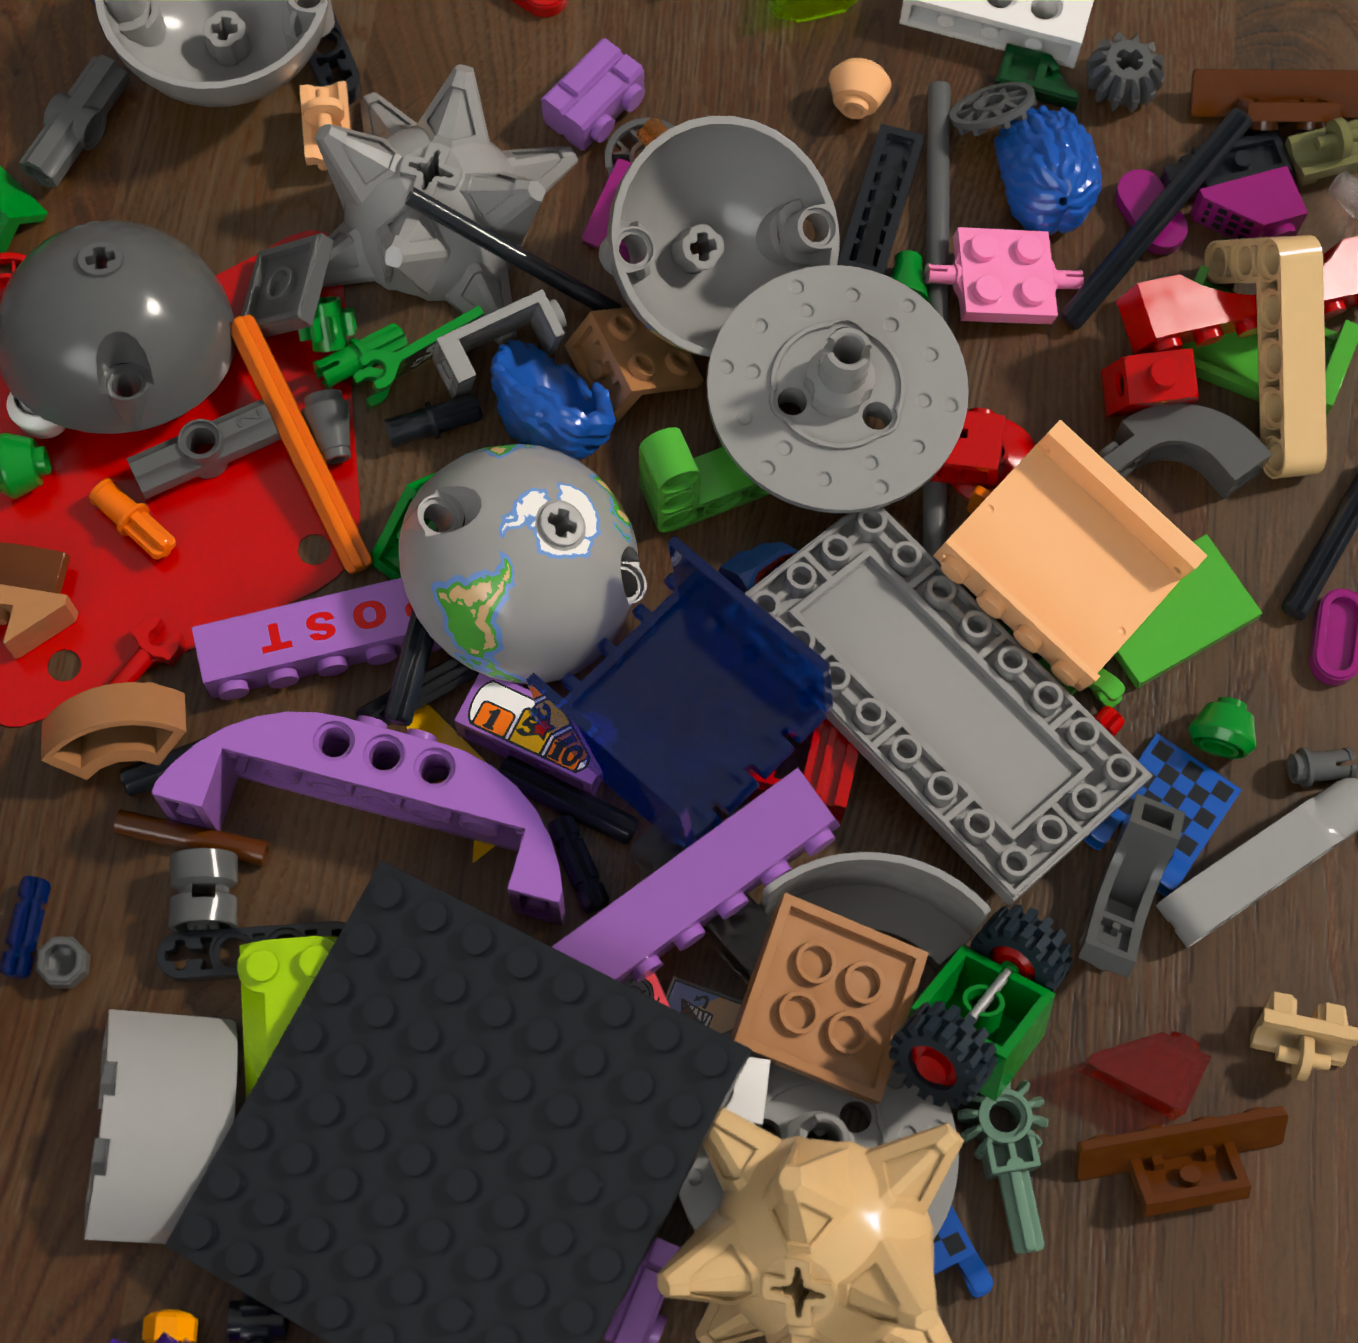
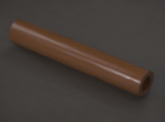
[113,809,270,867]

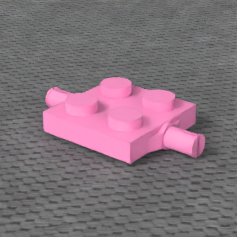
[924,227,1084,324]

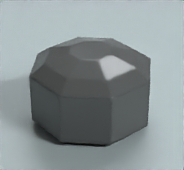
[36,937,91,989]

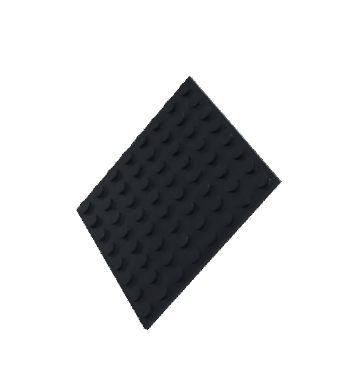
[164,860,752,1343]

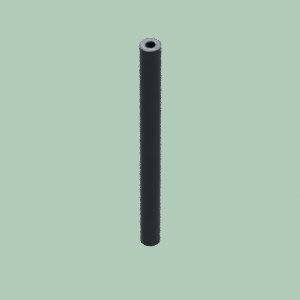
[404,187,622,311]

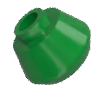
[0,432,51,499]
[1188,697,1257,759]

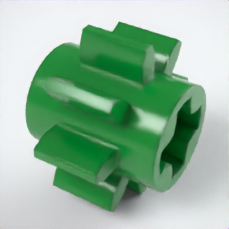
[298,296,357,352]

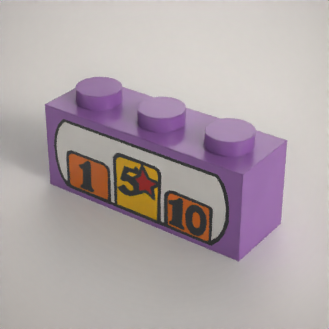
[454,673,619,796]

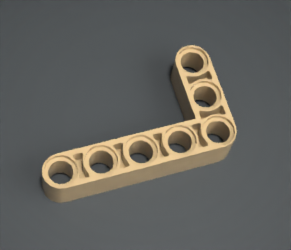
[1204,235,1327,479]

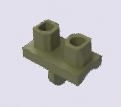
[1284,117,1358,186]

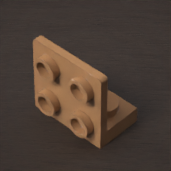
[564,307,704,422]

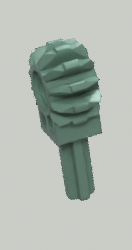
[956,1080,1048,1254]

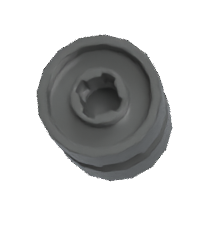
[168,848,238,933]

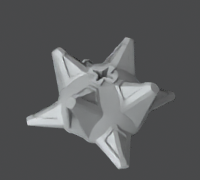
[315,64,578,345]

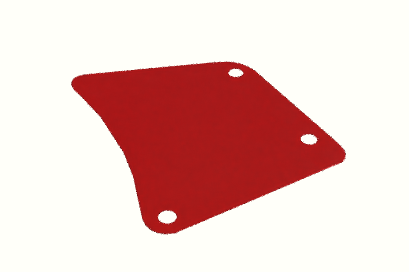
[0,230,360,727]

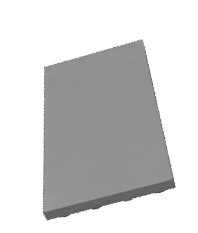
[726,507,1153,907]

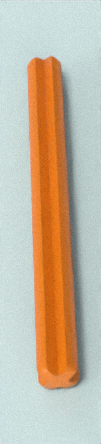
[231,315,373,574]

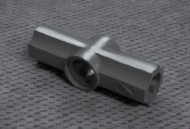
[19,54,130,189]
[126,399,281,499]

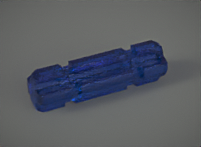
[0,876,51,979]

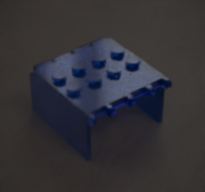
[526,536,833,849]

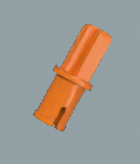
[89,478,176,560]

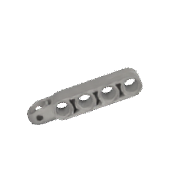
[1156,778,1358,948]

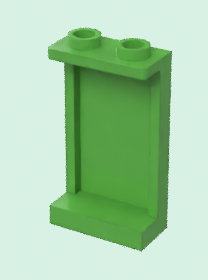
[1181,265,1358,416]

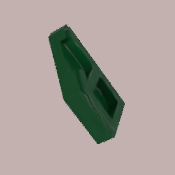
[995,43,1080,111]

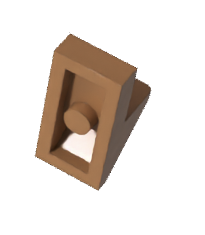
[0,584,79,658]

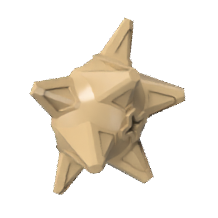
[657,1107,964,1343]

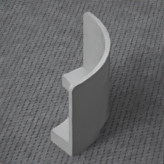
[758,852,991,969]
[84,1009,237,1244]

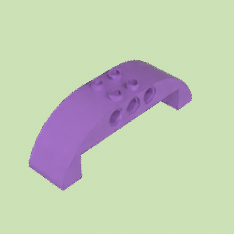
[151,712,566,926]

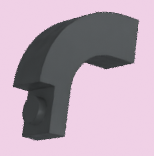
[1098,403,1272,500]
[1078,794,1185,978]

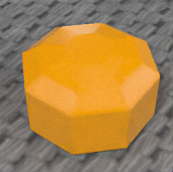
[142,1309,199,1343]

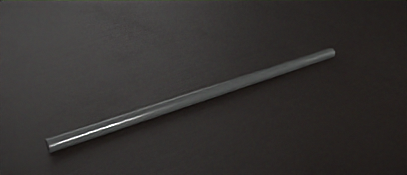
[922,81,951,566]

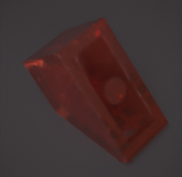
[1079,1031,1211,1121]

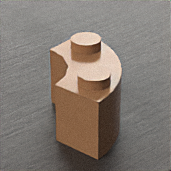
[41,682,186,780]

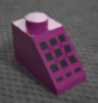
[1190,166,1308,239]

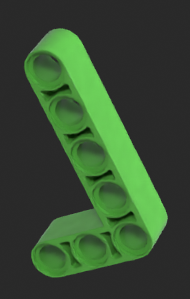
[639,419,868,533]

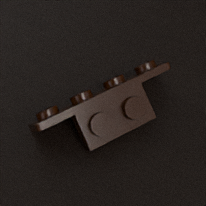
[1189,69,1358,130]
[1075,1106,1288,1217]

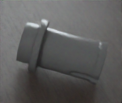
[1287,747,1357,788]

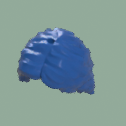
[994,105,1102,236]
[490,340,616,461]

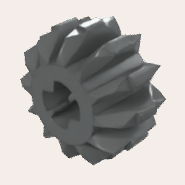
[1086,32,1165,113]

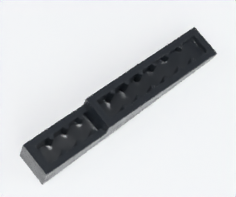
[837,124,925,275]

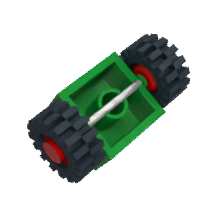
[889,904,1073,1108]

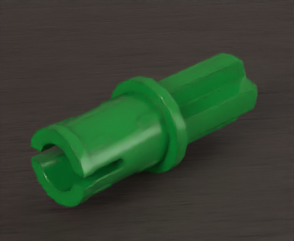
[313,323,408,389]

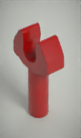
[108,616,184,684]

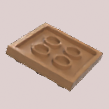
[730,892,929,1105]

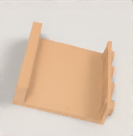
[933,420,1208,692]

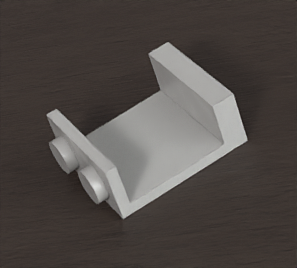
[432,289,567,399]

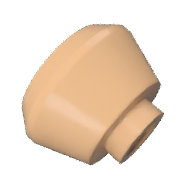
[829,58,891,119]

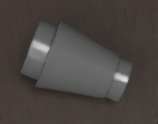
[301,389,352,465]

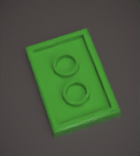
[1114,534,1263,689]

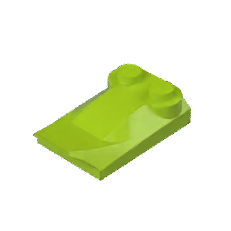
[237,936,338,1099]

